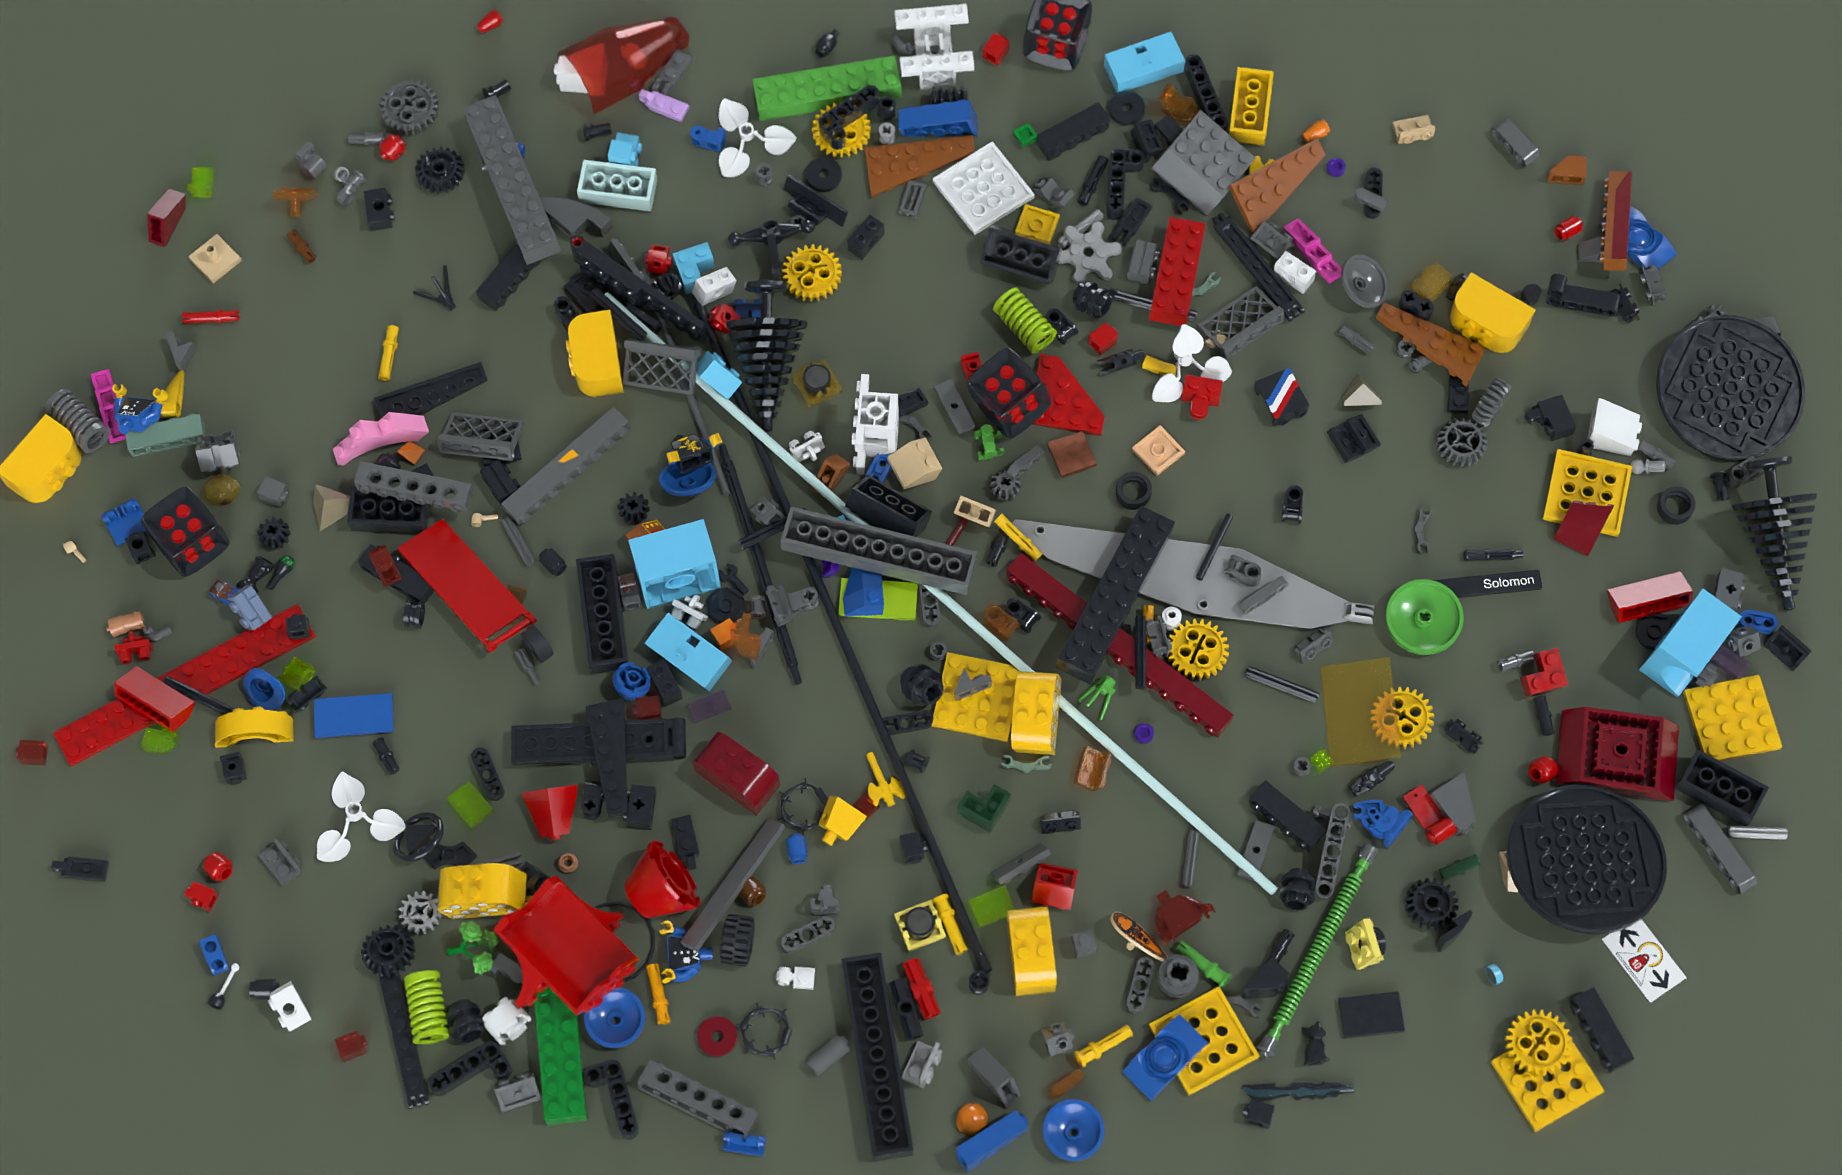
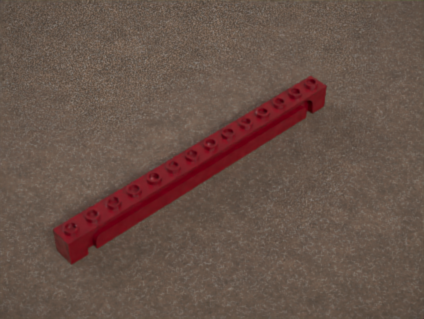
[1006,553,1234,738]

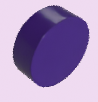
[1327,158,1346,177]
[1134,723,1154,744]

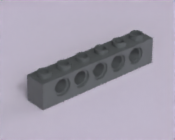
[354,461,474,512]
[638,1060,759,1139]

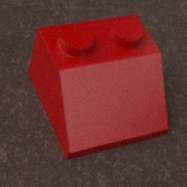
[1031,863,1078,910]

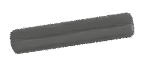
[502,517,535,567]
[1182,830,1199,888]

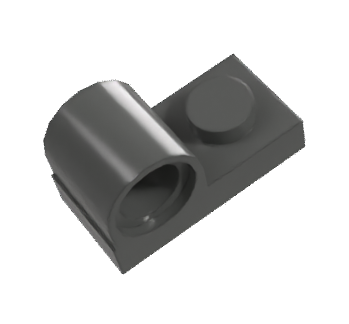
[295,141,327,179]

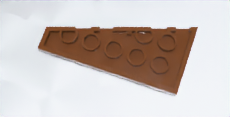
[1376,303,1486,387]

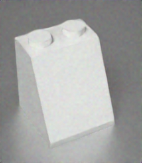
[554,44,608,94]
[1587,398,1642,456]

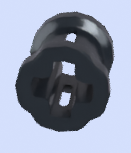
[905,749,930,773]

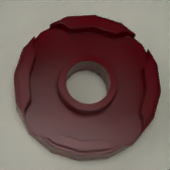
[697,1016,738,1057]

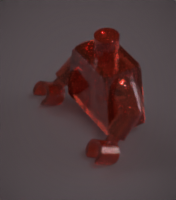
[1155,890,1216,946]

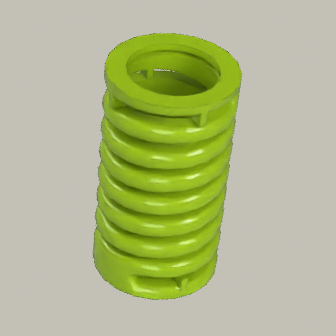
[993,287,1057,354]
[404,971,449,1045]

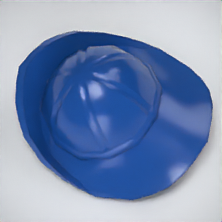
[243,668,285,711]

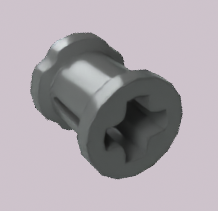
[756,163,773,186]
[748,595,766,619]

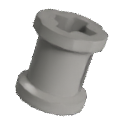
[879,123,895,145]

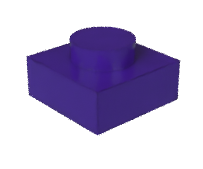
[822,560,840,578]

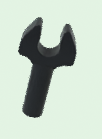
[719,563,749,595]

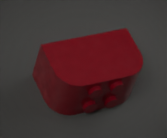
[693,732,780,816]

